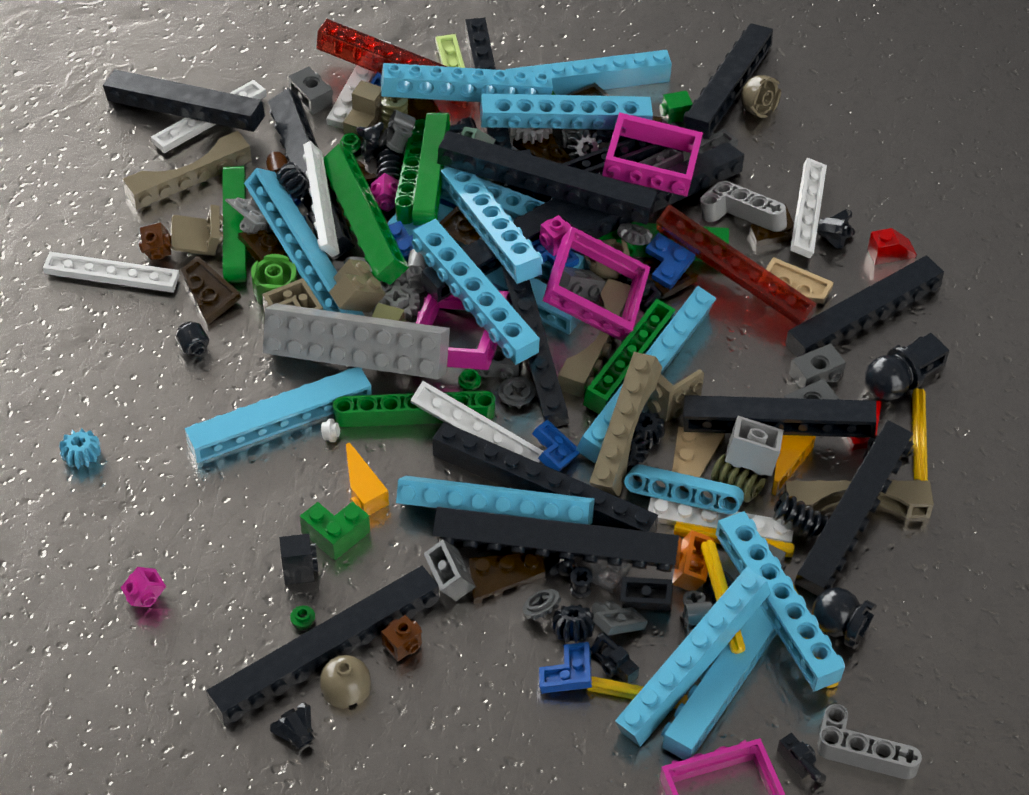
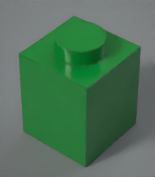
[660,90,693,124]

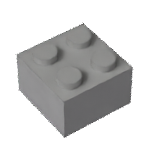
[725,416,783,476]

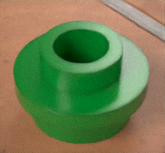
[340,133,361,152]
[458,369,481,391]
[290,605,316,630]

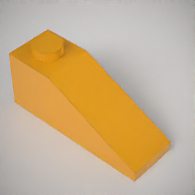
[771,435,816,496]
[346,442,389,515]

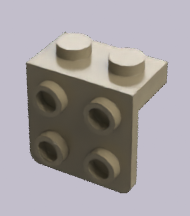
[171,205,223,256]
[647,369,704,423]

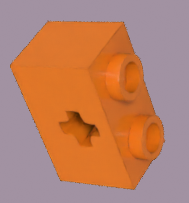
[672,530,714,591]

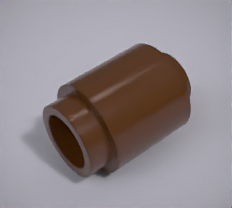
[266,152,288,174]

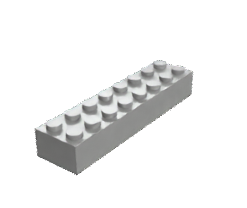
[263,303,450,379]

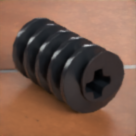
[376,145,404,180]
[773,491,828,541]

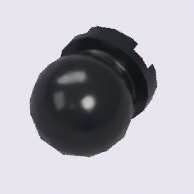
[865,345,925,401]
[812,587,877,649]

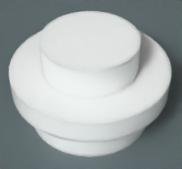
[321,419,340,442]

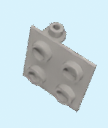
[225,197,272,233]

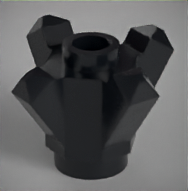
[817,209,856,249]
[270,702,315,749]

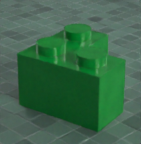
[300,501,370,561]

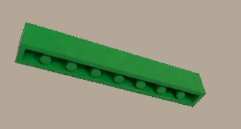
[323,144,409,285]

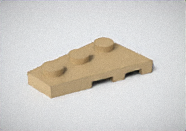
[753,257,834,304]
[672,427,725,491]

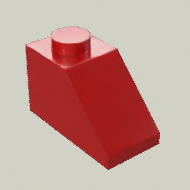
[867,228,917,265]

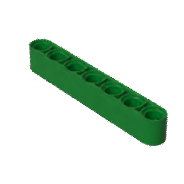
[412,112,450,226]
[395,119,425,224]
[223,166,247,283]
[333,391,495,427]

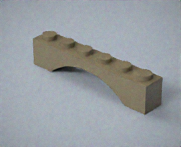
[122,131,252,210]
[558,278,631,398]
[589,352,663,497]
[783,479,934,518]

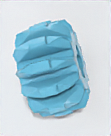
[59,428,101,469]

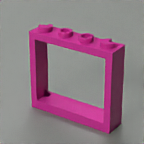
[602,112,703,197]
[542,227,650,341]
[416,291,512,370]
[660,738,785,795]

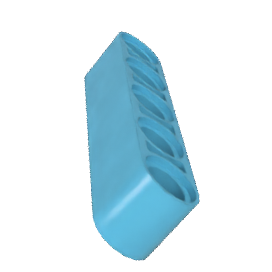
[624,464,744,514]

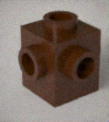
[139,222,172,260]
[381,615,422,661]

